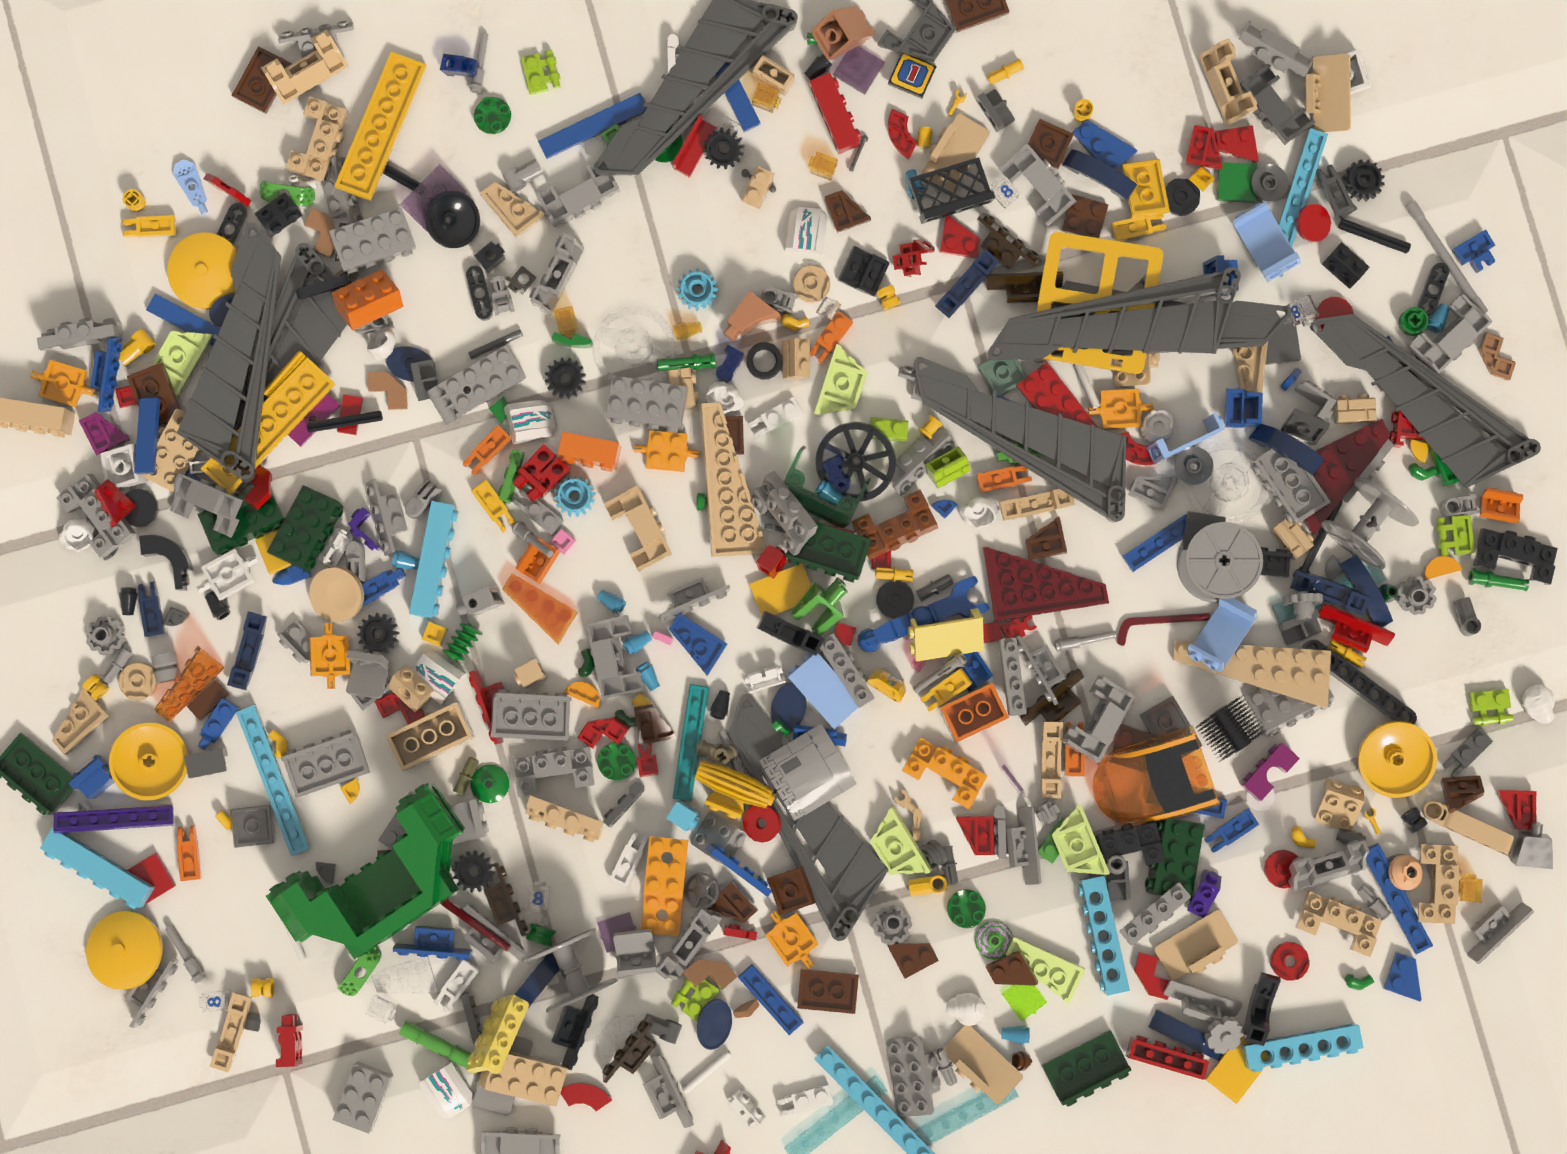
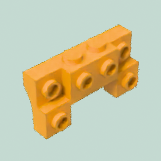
[901,737,987,809]

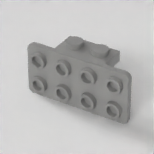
[473,1036,533,1116]
[886,1036,941,1117]

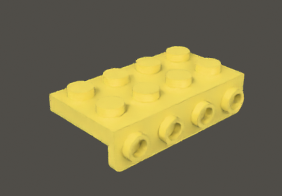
[466,994,529,1074]

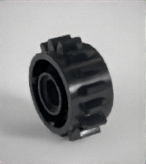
[703,127,745,169]
[1342,159,1385,202]
[544,357,586,400]
[357,613,400,654]
[452,850,495,893]

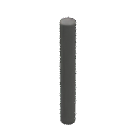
[468,329,523,359]

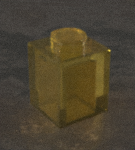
[752,83,782,113]
[808,151,838,181]
[554,306,579,337]
[1459,874,1483,903]

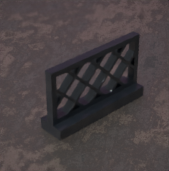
[908,157,995,224]

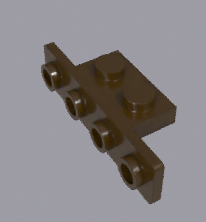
[977,213,1042,269]
[986,271,1063,303]
[1020,668,1084,726]
[484,863,528,937]
[602,1016,656,1083]

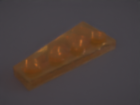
[502,573,578,645]
[155,645,224,722]

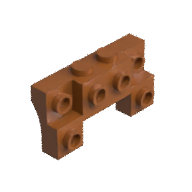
[851,489,938,560]

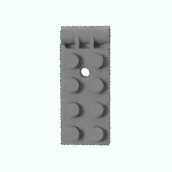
[426,345,527,425]

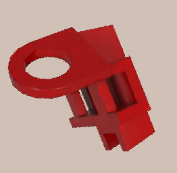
[893,240,935,277]

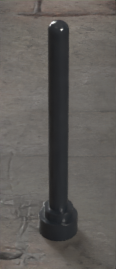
[1293,500,1343,577]

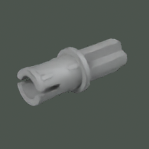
[101,647,133,684]
[1357,885,1391,921]
[933,1047,957,1086]

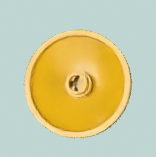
[167,232,238,309]
[1358,721,1437,798]
[109,723,188,800]
[86,911,163,990]

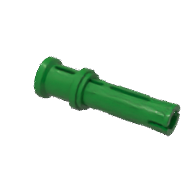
[656,352,715,371]
[1468,568,1529,591]

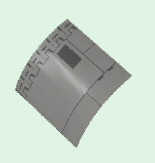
[759,724,857,821]

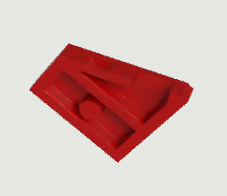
[1186,125,1223,170]
[1214,125,1259,163]
[940,216,981,259]
[94,479,136,527]
[1497,790,1537,830]
[956,816,995,855]

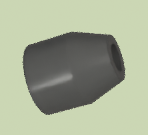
[243,1012,261,1032]

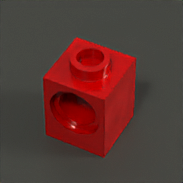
[756,544,787,579]

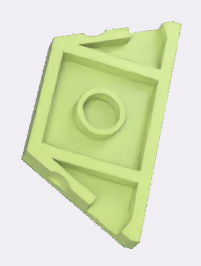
[152,331,214,399]
[814,344,867,415]
[1052,804,1110,875]
[870,806,932,875]

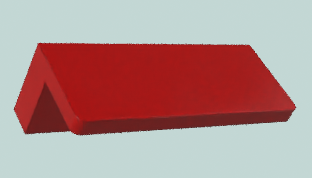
[672,115,717,178]

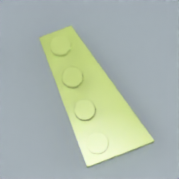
[1006,936,1085,1004]

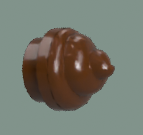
[1012,1051,1033,1071]

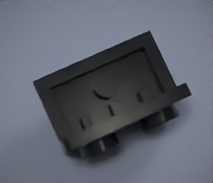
[255,192,303,237]
[1322,242,1370,289]
[1261,547,1293,578]

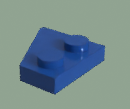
[1383,952,1422,1002]

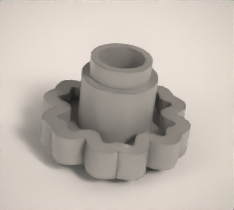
[1397,576,1437,615]
[1283,591,1323,620]
[86,616,126,655]
[872,905,912,945]
[1204,1016,1244,1054]

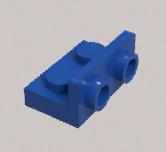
[948,652,994,692]

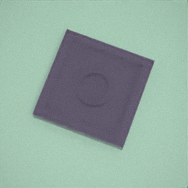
[833,46,885,95]

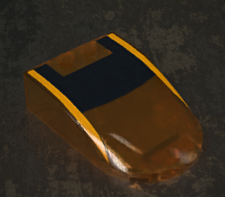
[1092,725,1220,824]

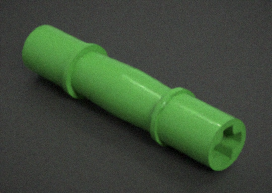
[399,1020,471,1068]

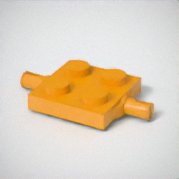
[30,360,95,408]
[1088,389,1154,430]
[634,430,700,472]
[309,623,350,689]
[765,910,819,969]

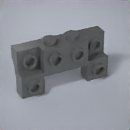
[1240,64,1315,145]

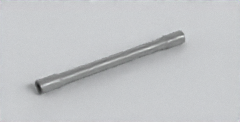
[1406,201,1488,313]

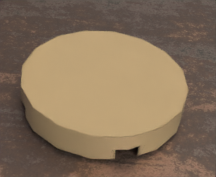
[793,265,831,303]
[118,662,158,701]

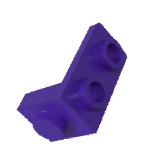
[347,507,381,551]
[1187,869,1222,917]

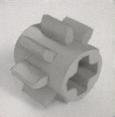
[1035,800,1060,824]

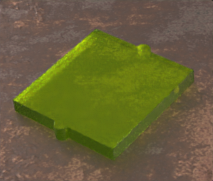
[1002,985,1047,1022]

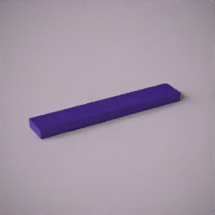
[53,805,174,833]

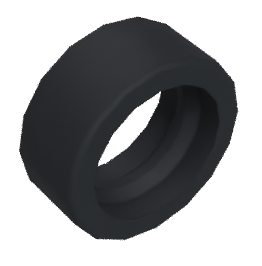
[746,342,782,380]

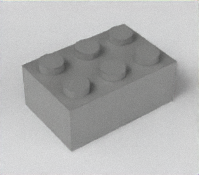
[332,1061,394,1134]

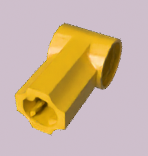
[119,329,156,366]
[908,875,947,897]

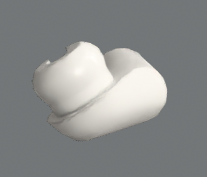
[288,175,317,189]

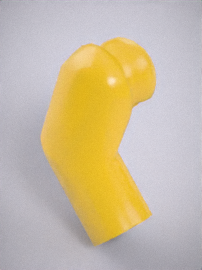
[781,313,810,331]
[268,729,288,758]
[215,810,232,830]
[1291,826,1316,849]

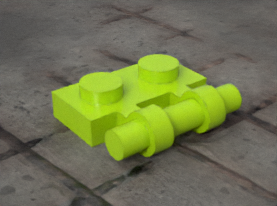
[521,50,561,95]
[1436,515,1475,556]
[1469,689,1513,726]
[671,978,720,1022]

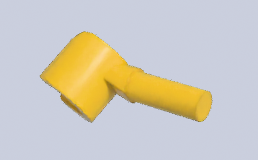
[947,89,967,116]
[1363,807,1381,834]

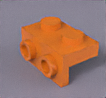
[1480,488,1524,524]
[515,536,560,584]

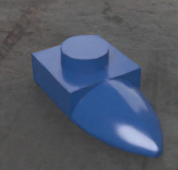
[272,565,312,585]

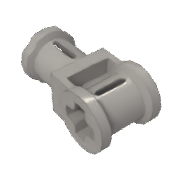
[489,276,515,316]

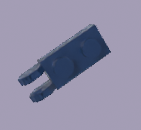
[138,581,165,637]

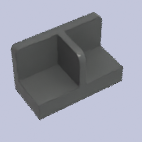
[976,89,1015,132]
[410,359,438,401]
[1278,610,1322,645]
[184,748,228,778]
[1106,860,1130,900]

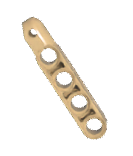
[1422,801,1516,855]

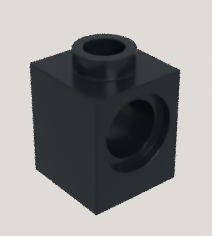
[474,241,505,273]

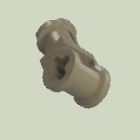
[696,740,738,765]

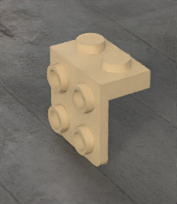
[1315,778,1365,831]

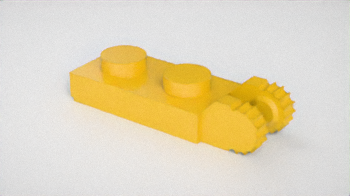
[1111,214,1167,241]
[122,215,176,237]
[471,480,515,533]
[920,668,973,712]

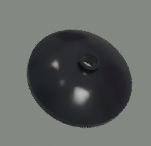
[425,191,480,248]

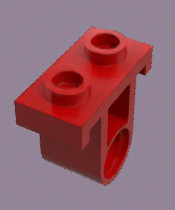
[1389,410,1424,448]

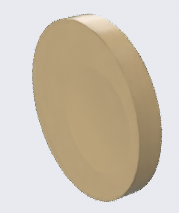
[309,566,364,622]

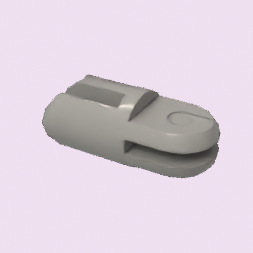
[405,479,442,519]
[346,540,366,581]

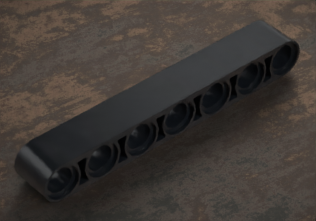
[1302,640,1417,724]

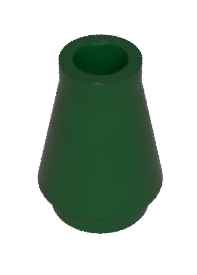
[1379,584,1398,603]

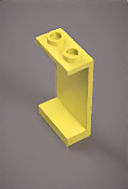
[908,608,984,661]

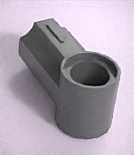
[1453,597,1481,637]
[644,1013,682,1044]

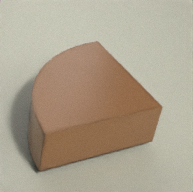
[732,999,760,1018]

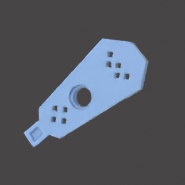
[173,159,208,215]

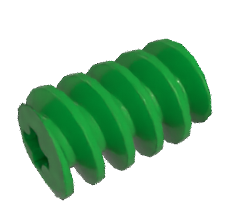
[442,622,483,664]

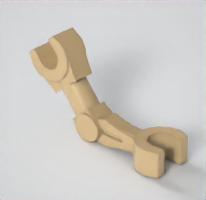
[893,789,922,842]

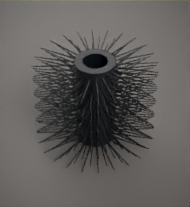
[1195,695,1267,762]

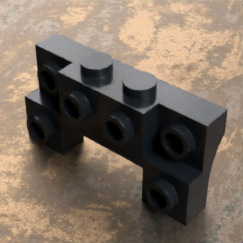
[1473,528,1558,585]
[1088,821,1166,879]

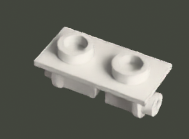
[318,527,354,567]
[744,665,786,693]
[727,1088,766,1129]

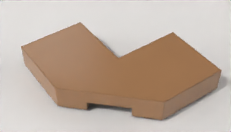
[304,208,335,258]
[1478,332,1516,381]
[368,372,408,410]
[683,959,738,990]

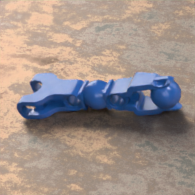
[857,576,990,653]

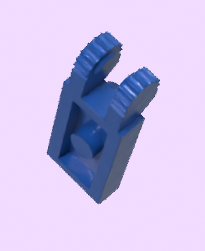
[1204,808,1259,853]

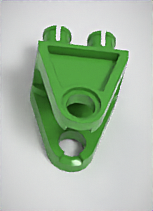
[791,577,848,636]

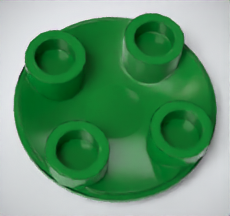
[474,97,511,134]
[597,742,636,781]
[947,889,986,928]

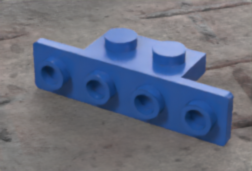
[90,336,123,413]
[393,926,473,960]

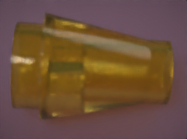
[673,321,702,341]

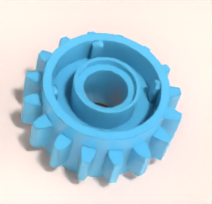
[676,268,718,311]
[554,475,596,517]

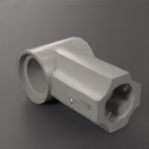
[503,159,543,193]

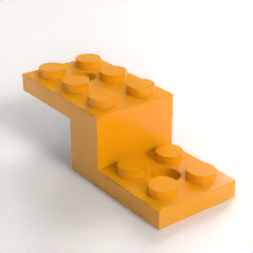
[641,836,689,936]

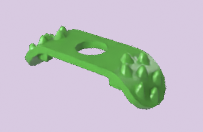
[259,180,315,206]
[338,946,382,996]

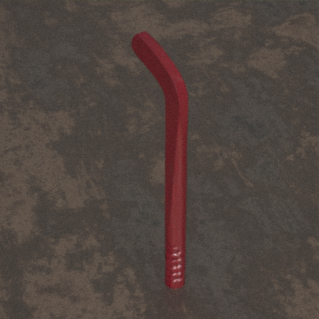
[1117,613,1210,646]
[440,878,511,952]

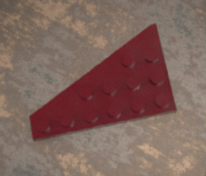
[1304,419,1391,535]
[983,547,1109,621]

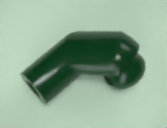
[578,648,595,677]
[615,710,636,728]

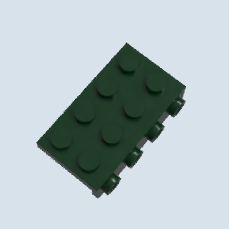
[267,485,344,573]
[197,487,285,555]
[785,521,872,583]
[0,733,74,815]
[1145,817,1205,901]
[1041,1030,1132,1107]

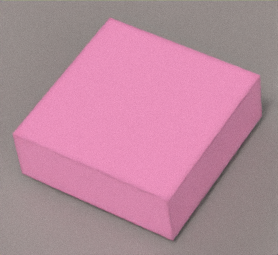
[549,528,576,555]
[652,631,673,646]

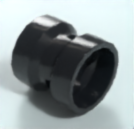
[1401,807,1428,833]

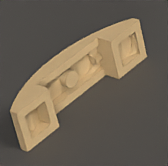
[999,489,1075,521]
[1041,721,1063,798]
[210,992,252,1072]

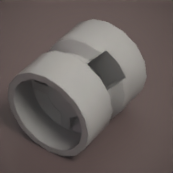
[151,652,181,684]

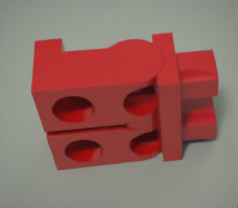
[513,443,571,502]
[276,1014,303,1067]

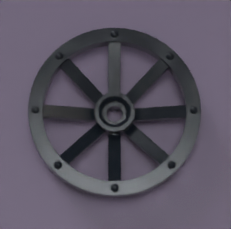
[815,422,896,502]

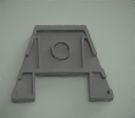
[877,0,955,62]

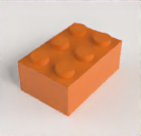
[331,269,404,331]
[558,432,621,472]
[939,683,1009,743]

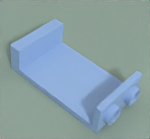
[1233,202,1301,282]
[1146,413,1225,465]
[1187,598,1257,673]
[788,654,858,729]

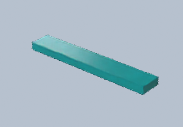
[672,684,709,801]

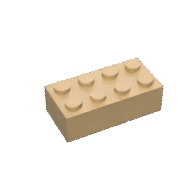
[0,398,75,438]
[386,702,475,771]
[478,1051,568,1107]

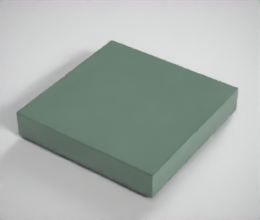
[977,352,1027,397]

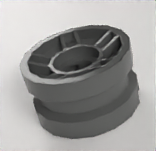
[919,839,947,870]

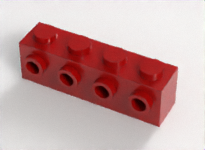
[809,73,862,155]
[1125,1035,1209,1080]

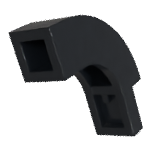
[139,535,193,591]
[756,611,825,656]
[1244,972,1281,1046]

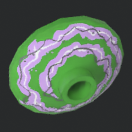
[975,921,1013,960]

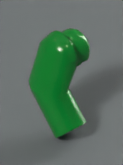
[1408,463,1438,481]
[1344,974,1374,991]

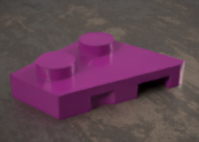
[78,413,130,456]

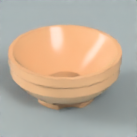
[1388,855,1423,890]

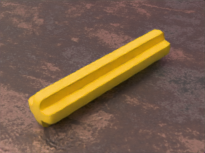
[264,351,307,398]

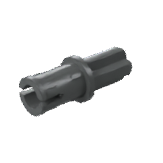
[916,574,954,602]
[942,846,958,885]

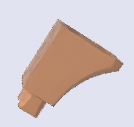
[812,6,875,60]
[723,291,781,343]

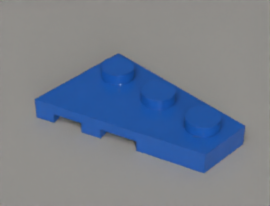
[1072,120,1138,169]
[669,613,728,676]

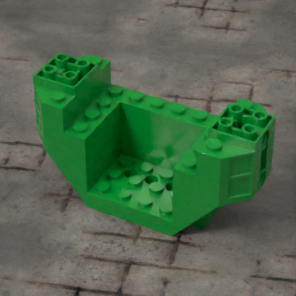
[266,783,465,959]

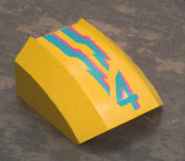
[866,668,906,703]

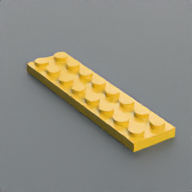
[334,52,427,201]
[201,357,336,495]

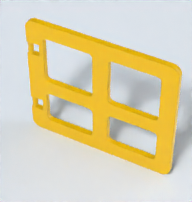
[1036,232,1164,374]

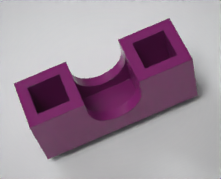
[1241,743,1300,802]

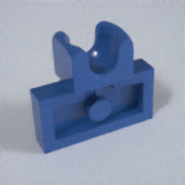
[1452,229,1496,273]

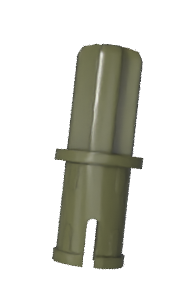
[453,757,479,796]

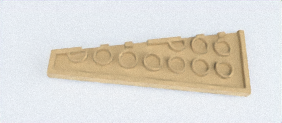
[700,402,766,557]
[1173,641,1331,708]

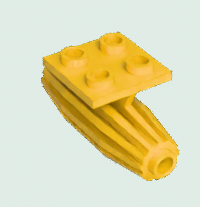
[694,761,776,819]

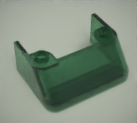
[784,445,871,528]

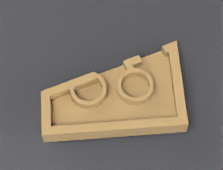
[480,182,546,238]
[1233,341,1268,393]
[52,688,109,755]

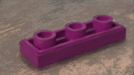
[288,393,340,447]

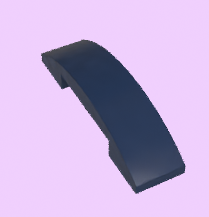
[1062,149,1137,201]
[935,249,1000,318]
[1249,424,1324,475]
[1339,555,1393,627]
[1290,570,1371,615]
[227,611,267,691]
[514,952,560,1008]
[1148,1009,1222,1061]

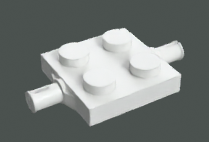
[196,549,258,601]

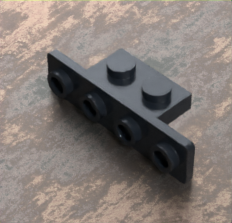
[551,994,599,1070]

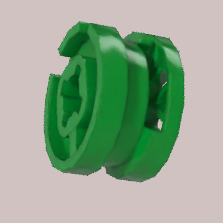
[1398,307,1428,336]
[526,923,556,946]

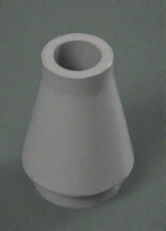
[1107,855,1127,875]

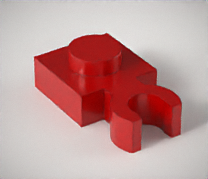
[1001,616,1037,639]
[637,743,659,778]
[723,923,757,940]

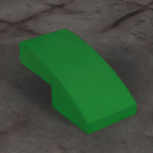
[551,332,593,348]

